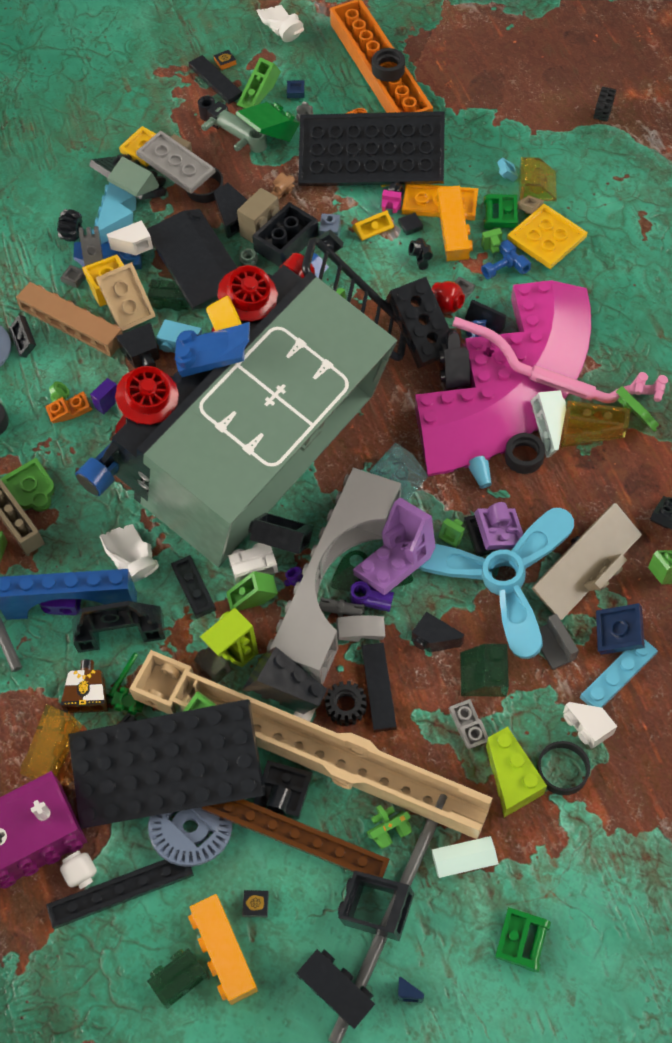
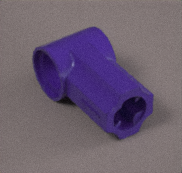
[350,581,394,612]

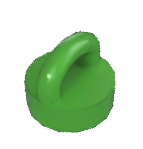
[49,381,70,402]

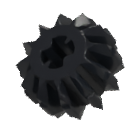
[57,209,83,242]

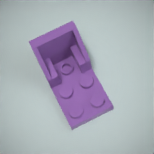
[353,498,435,595]

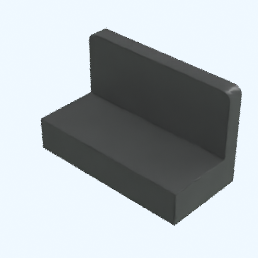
[539,614,579,670]

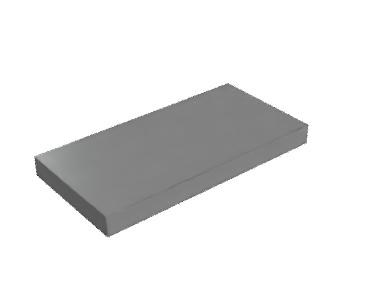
[136,130,215,194]

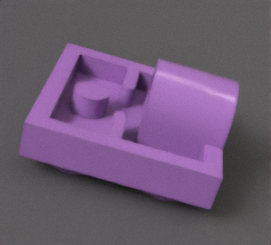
[474,502,523,550]

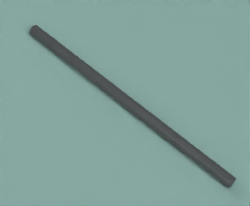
[328,794,447,1043]

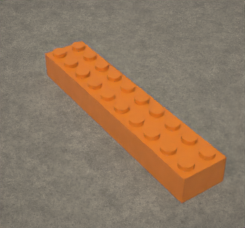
[330,0,433,113]

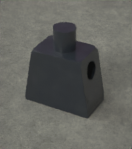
[116,323,160,368]

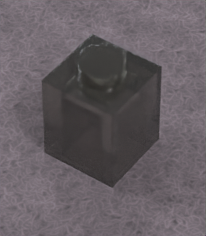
[194,647,231,683]

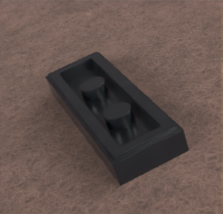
[171,555,216,619]

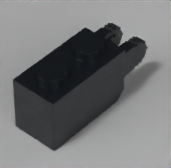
[439,328,470,389]

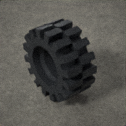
[325,681,367,726]

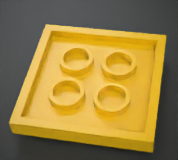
[507,204,588,270]

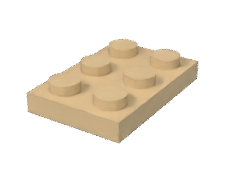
[96,262,156,331]

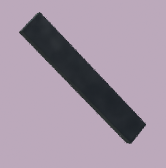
[46,859,194,929]

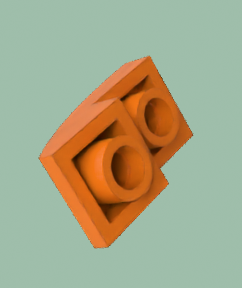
[45,391,93,423]

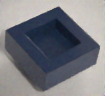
[287,80,305,98]

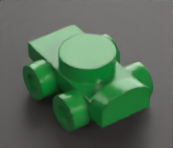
[111,687,144,715]

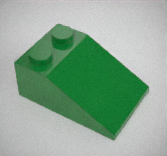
[236,102,300,142]

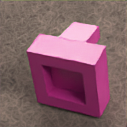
[382,190,402,213]

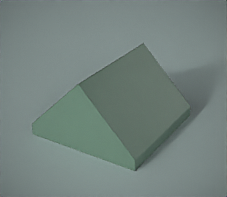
[107,156,159,197]

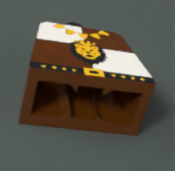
[61,659,109,713]

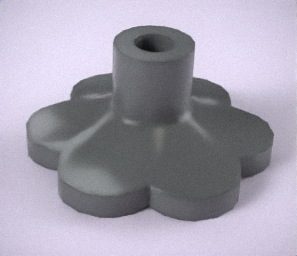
[296,102,313,121]

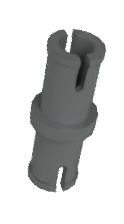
[319,597,365,617]

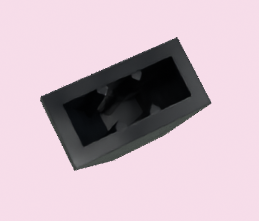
[214,183,247,239]

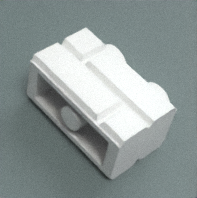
[228,543,278,584]

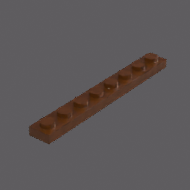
[202,800,390,878]

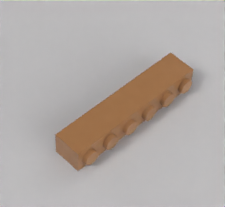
[16,282,123,357]

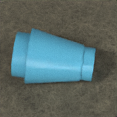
[468,456,492,489]

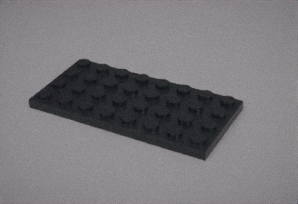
[298,111,445,186]
[68,699,265,829]

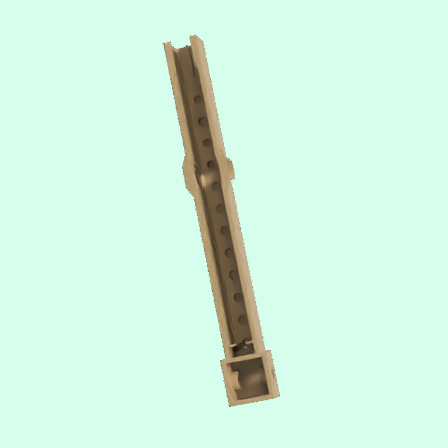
[129,650,492,839]

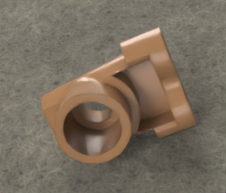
[271,172,295,200]

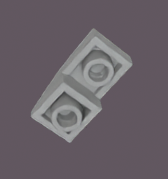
[336,615,386,642]
[448,699,488,750]

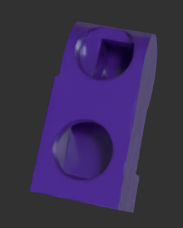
[39,599,82,616]

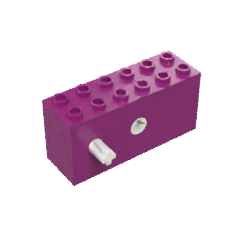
[0,771,87,888]

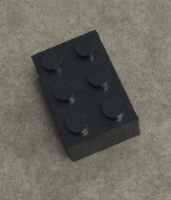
[252,202,319,267]

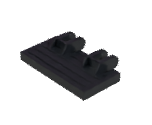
[89,154,167,200]

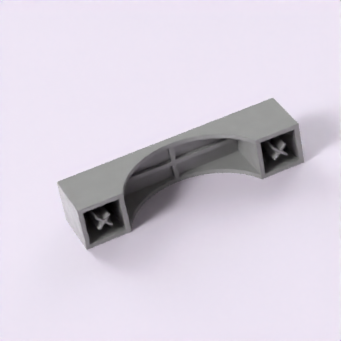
[267,468,401,685]

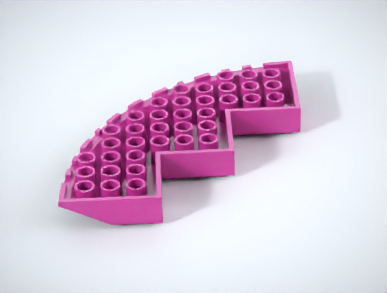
[415,280,591,476]

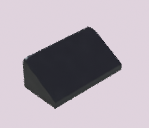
[465,300,506,334]

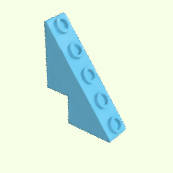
[92,182,136,245]

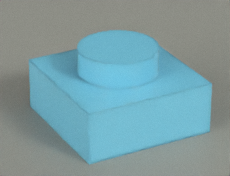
[497,157,519,182]

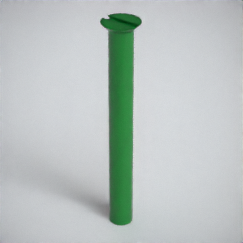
[106,652,138,698]

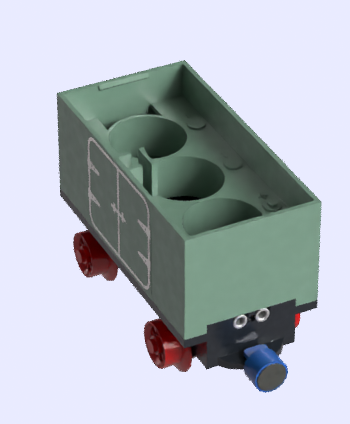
[75,253,397,568]

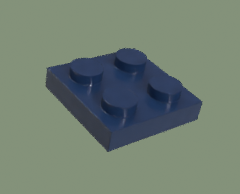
[596,603,645,655]

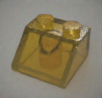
[519,157,557,201]

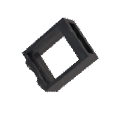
[248,513,314,554]
[338,870,415,941]

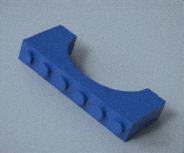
[0,569,137,620]

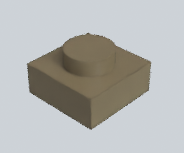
[518,195,544,214]

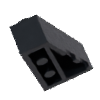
[295,949,375,1029]

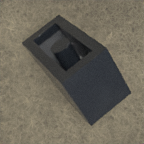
[411,611,464,652]

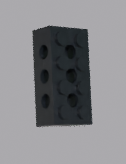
[386,277,450,369]

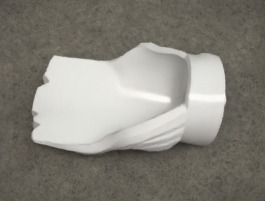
[257,5,304,42]
[99,524,159,583]

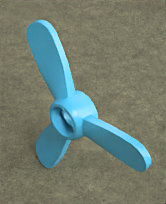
[418,508,574,659]

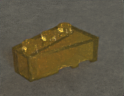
[560,400,630,448]
[20,704,83,781]

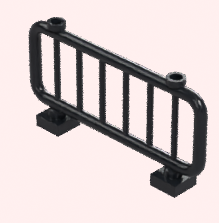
[302,229,407,361]

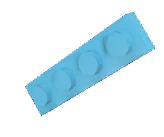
[580,639,658,708]

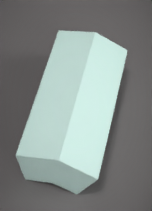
[432,836,499,878]

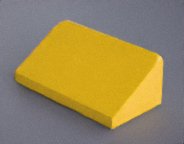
[352,210,395,241]
[206,296,242,331]

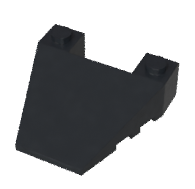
[72,601,166,653]

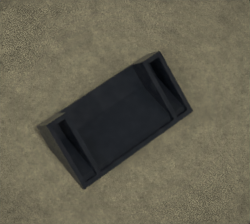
[147,209,237,310]

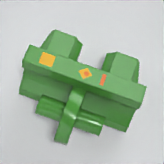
[366,805,412,849]

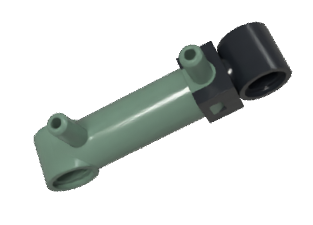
[198,96,267,153]

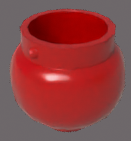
[432,281,465,314]

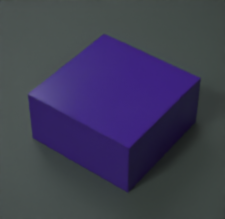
[90,378,117,414]

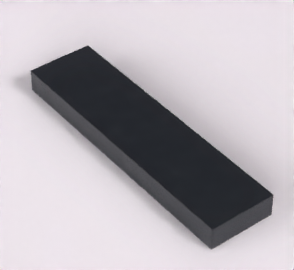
[188,55,242,104]
[362,642,397,732]

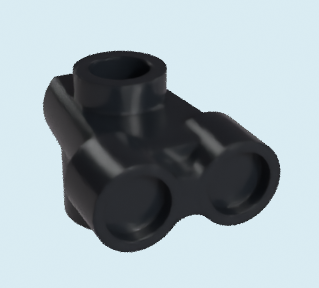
[408,238,433,270]

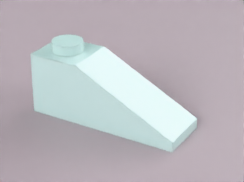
[531,390,566,458]

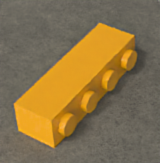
[437,185,473,262]
[188,894,258,1005]

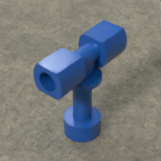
[481,240,531,279]

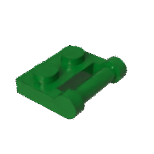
[484,194,518,230]
[495,907,551,973]

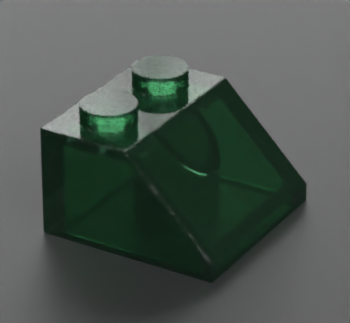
[460,644,509,697]

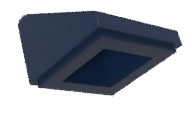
[398,977,424,1003]

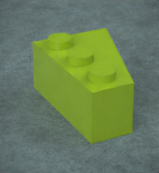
[200,608,259,667]
[486,726,547,818]

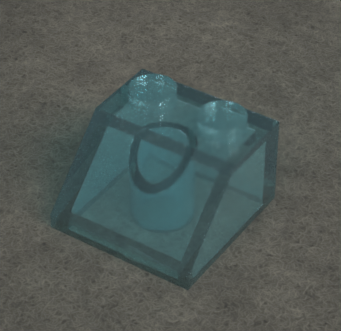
[370,443,428,501]

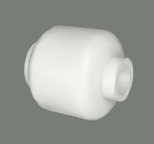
[60,851,97,889]

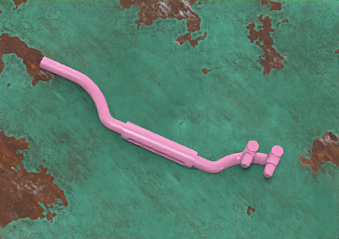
[452,316,668,404]

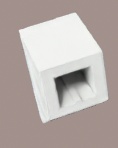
[107,220,153,255]
[563,702,617,749]

